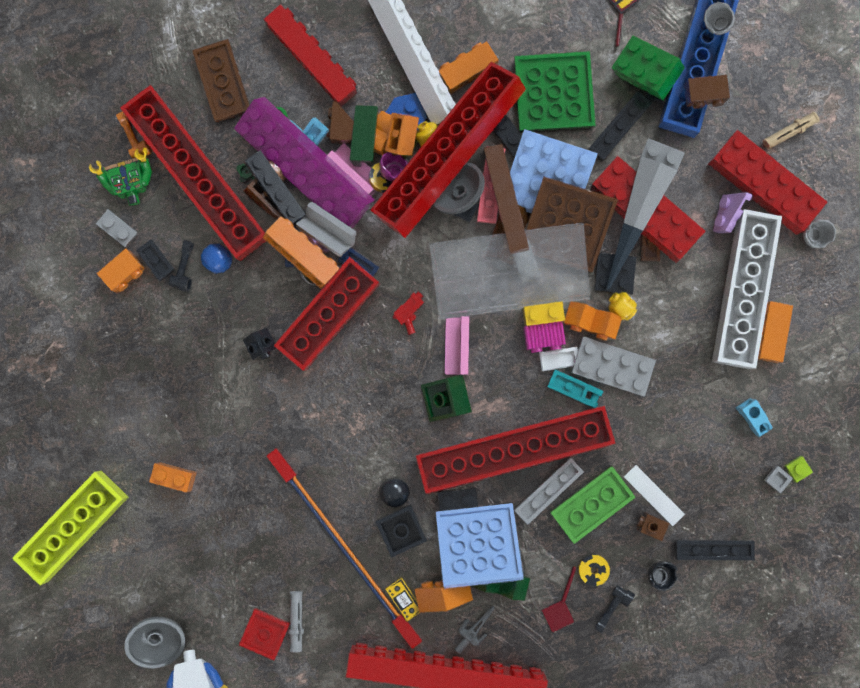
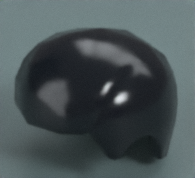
[379,478,410,507]
[648,560,678,591]

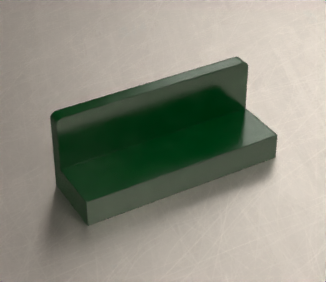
[350,105,378,166]

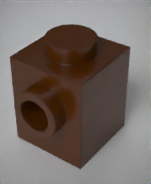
[636,512,670,541]

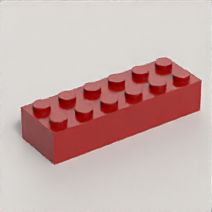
[708,130,827,235]
[590,156,706,263]
[274,257,380,371]

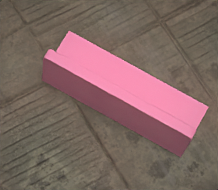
[328,144,376,196]
[445,316,469,375]

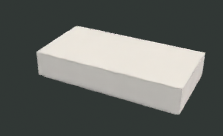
[539,347,578,371]

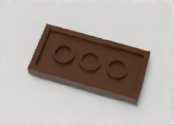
[192,39,250,123]

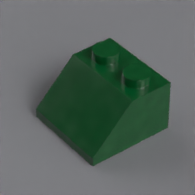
[421,375,472,422]

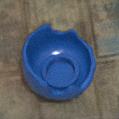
[201,243,232,274]

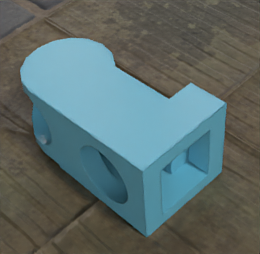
[736,398,772,437]

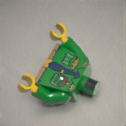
[89,148,152,206]

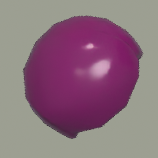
[379,152,408,181]

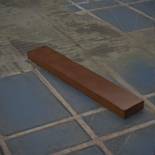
[484,144,529,254]

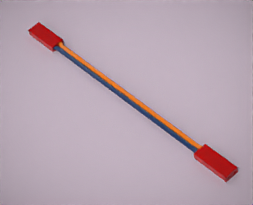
[267,448,422,649]

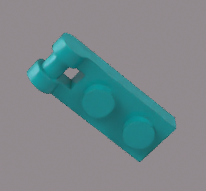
[547,369,604,408]

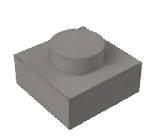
[764,466,793,493]

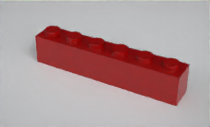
[264,4,357,107]

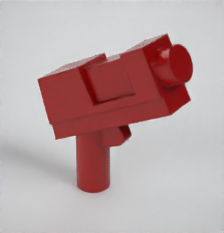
[392,291,424,335]

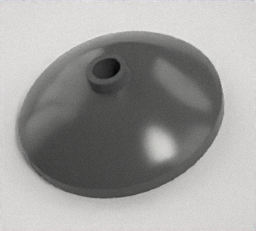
[433,162,485,214]
[125,617,185,668]

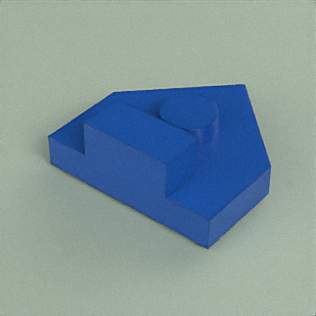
[386,93,427,129]

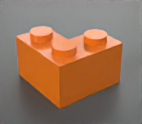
[414,580,473,612]

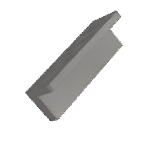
[296,202,356,257]

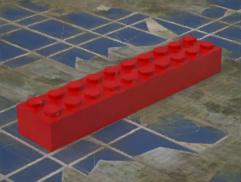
[370,61,526,238]
[120,85,266,261]
[416,406,616,495]
[346,643,548,688]

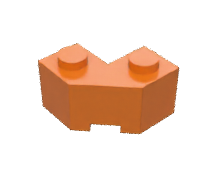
[564,301,622,341]

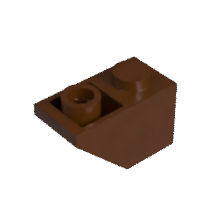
[327,102,354,145]

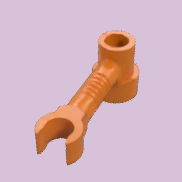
[116,111,152,159]

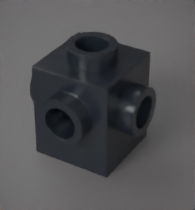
[243,328,277,360]

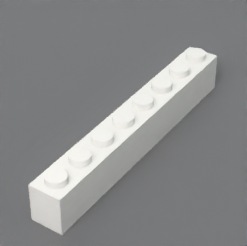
[368,0,456,126]

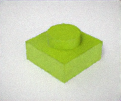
[784,456,813,483]

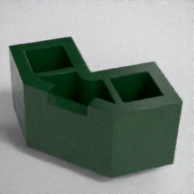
[471,571,530,601]

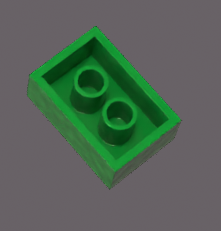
[611,35,685,100]

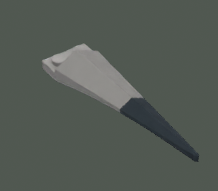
[606,138,685,290]

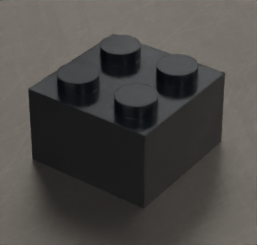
[375,504,427,558]

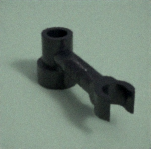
[169,240,194,292]
[594,585,635,633]

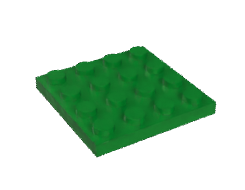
[514,51,596,132]

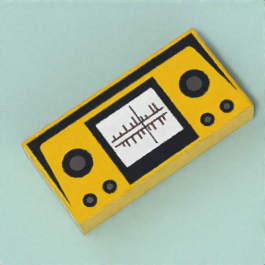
[386,577,420,621]

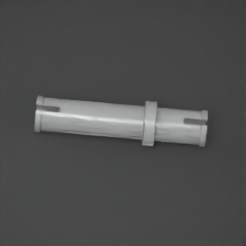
[288,591,304,652]

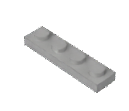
[514,458,584,525]

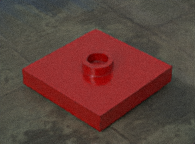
[239,608,290,661]

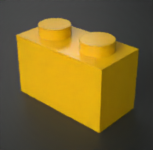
[522,301,565,326]

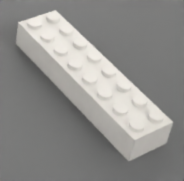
[712,209,782,369]

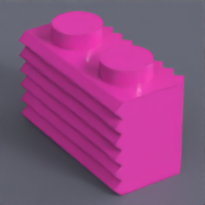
[523,321,566,353]

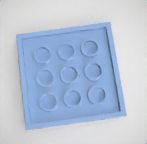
[510,129,598,213]
[436,503,523,588]

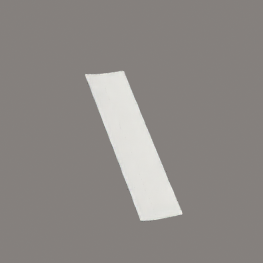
[624,465,685,526]

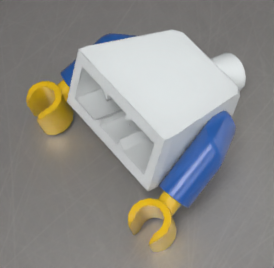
[166,650,228,688]

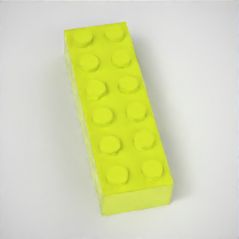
[12,471,129,585]

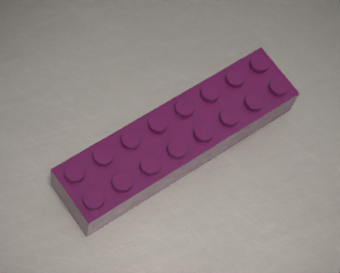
[234,97,375,228]

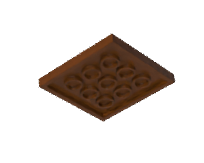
[525,176,618,273]

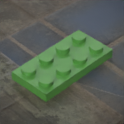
[550,466,636,544]

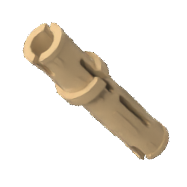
[763,112,820,150]

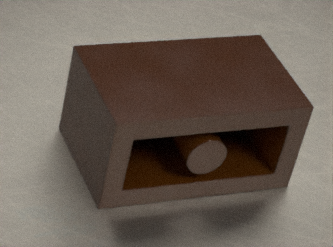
[684,75,730,109]

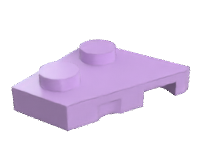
[713,192,752,233]

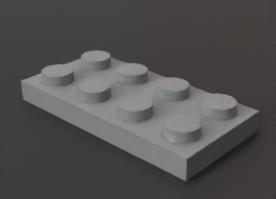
[571,336,656,397]

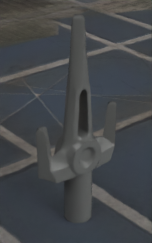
[455,606,495,654]

